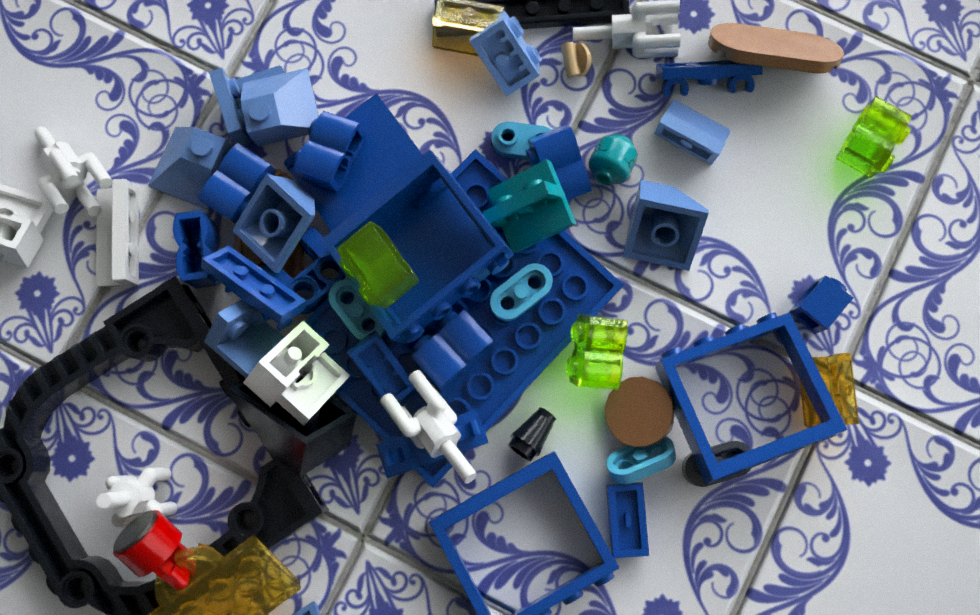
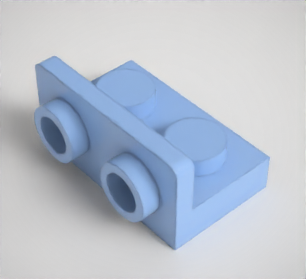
[469,11,542,96]

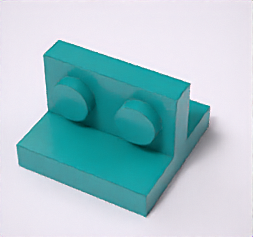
[483,159,577,253]

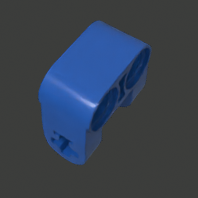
[260,227,345,315]

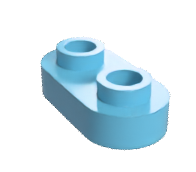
[491,121,551,160]
[490,263,553,321]
[329,279,385,341]
[606,437,676,484]

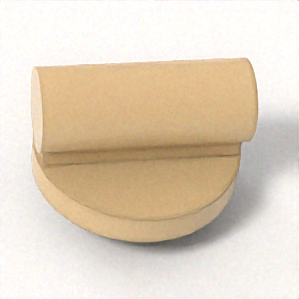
[561,42,592,78]

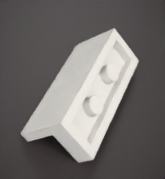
[96,179,139,288]

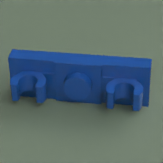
[656,60,763,97]
[201,245,307,331]
[376,409,489,479]

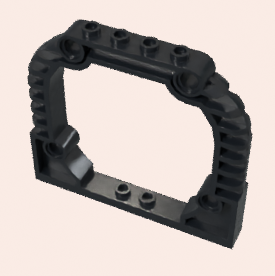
[0,276,329,615]

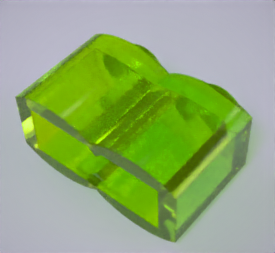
[836,96,912,178]
[337,221,420,309]
[566,314,628,390]

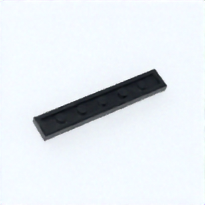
[434,0,630,36]

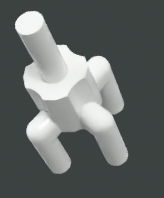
[573,0,681,58]
[34,127,113,216]
[380,370,477,484]
[96,467,177,527]

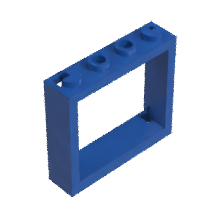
[321,150,514,344]
[655,312,848,485]
[429,451,619,615]

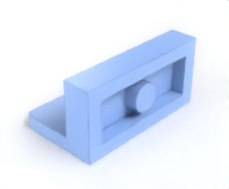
[654,100,730,165]

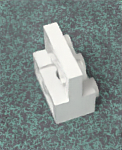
[0,184,54,268]
[243,321,350,426]

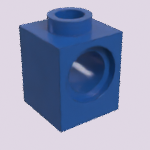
[789,276,853,334]

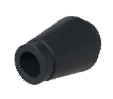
[508,407,556,461]

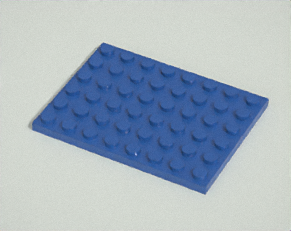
[304,149,624,487]

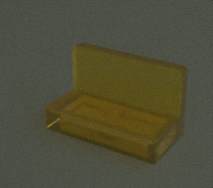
[432,0,504,56]
[799,353,859,427]

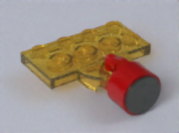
[113,510,301,615]

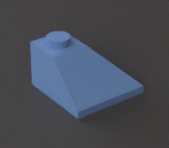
[240,68,319,147]
[148,127,232,211]
[232,174,315,273]
[623,180,709,271]

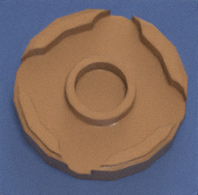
[605,376,675,447]

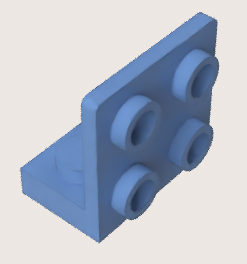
[209,65,284,146]
[204,299,285,378]

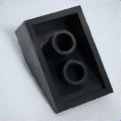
[227,376,356,477]

